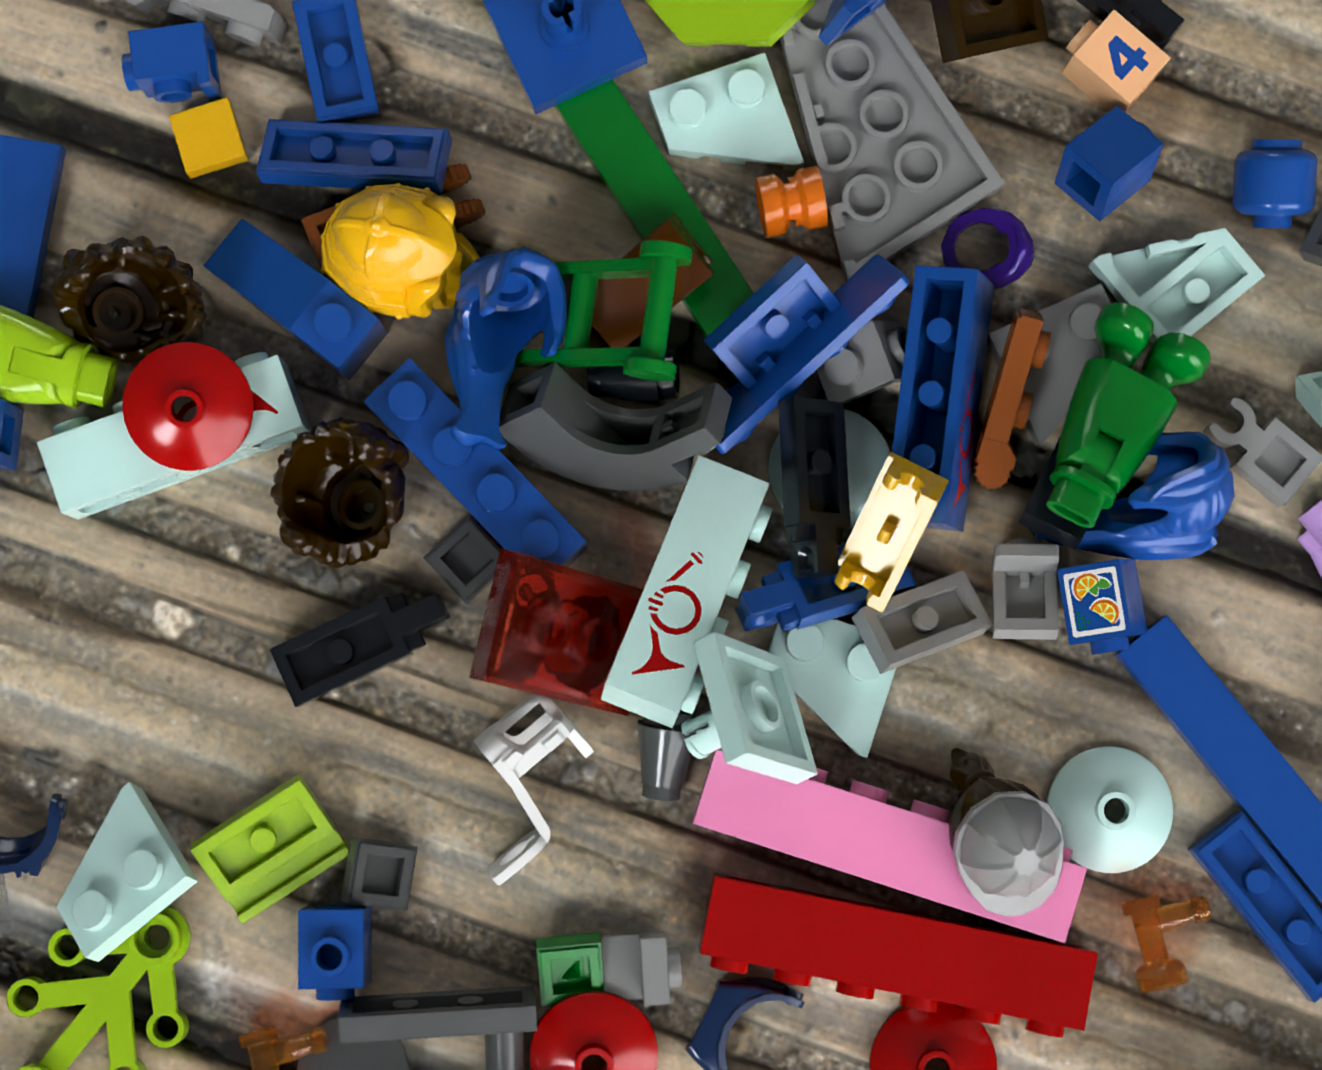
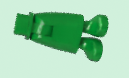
[1046,303,1211,528]

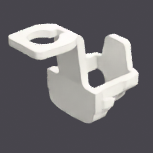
[474,693,594,886]

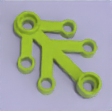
[6,905,191,1070]

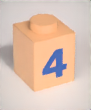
[1062,10,1171,113]

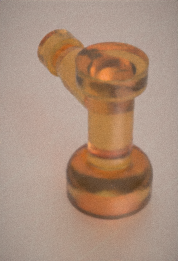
[1121,894,1211,993]
[238,1025,328,1070]

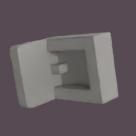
[817,320,907,404]
[991,538,1059,640]
[601,931,682,1006]

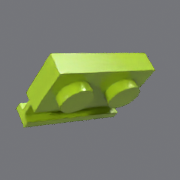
[190,773,349,924]

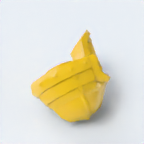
[320,183,480,320]

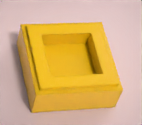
[168,97,249,179]

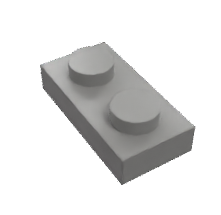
[852,570,993,674]

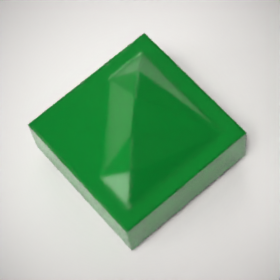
[536,932,604,1006]

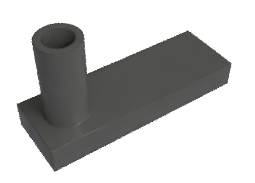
[338,986,537,1070]

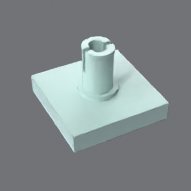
[681,632,818,784]

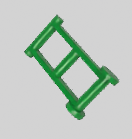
[509,240,693,381]

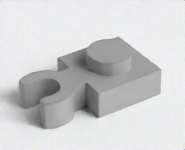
[1203,397,1322,508]

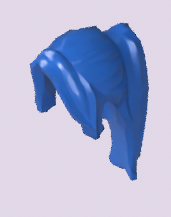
[444,246,566,449]
[1029,431,1235,560]

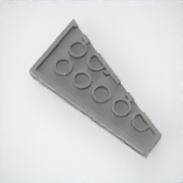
[780,0,1005,282]

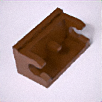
[592,213,714,348]

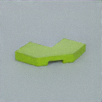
[645,0,817,47]

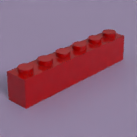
[699,872,1098,1038]

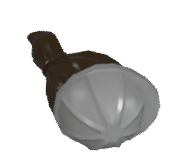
[949,748,1064,917]

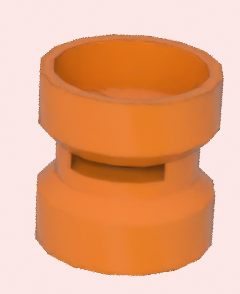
[755,166,828,239]

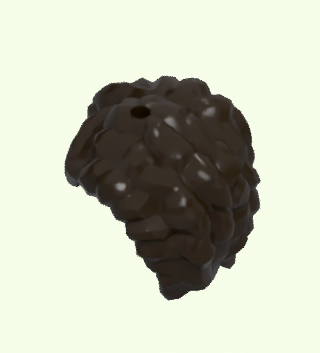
[52,236,207,364]
[270,417,409,568]

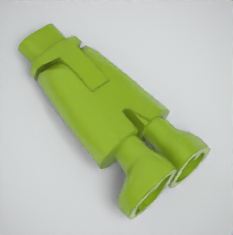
[0,305,119,408]

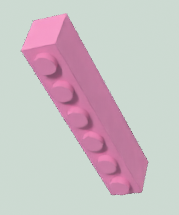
[692,750,1087,943]

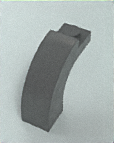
[499,362,732,491]

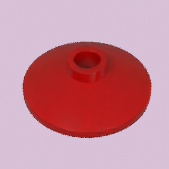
[122,342,254,471]
[530,991,658,1070]
[869,1002,997,1070]

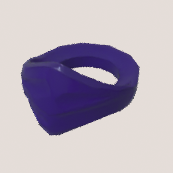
[941,208,1034,289]

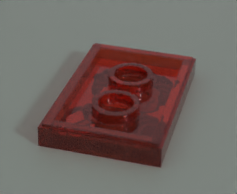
[469,549,643,716]

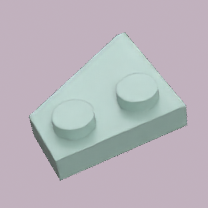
[1088,228,1265,343]
[56,782,198,962]

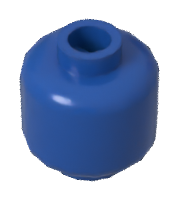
[1232,139,1318,228]

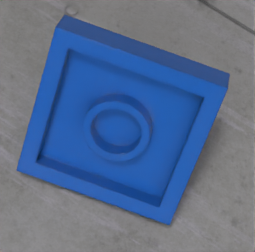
[482,0,647,115]

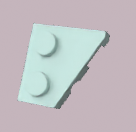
[648,53,804,172]
[768,619,896,758]

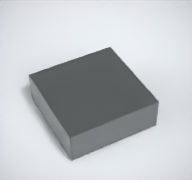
[423,515,510,605]
[340,837,418,910]

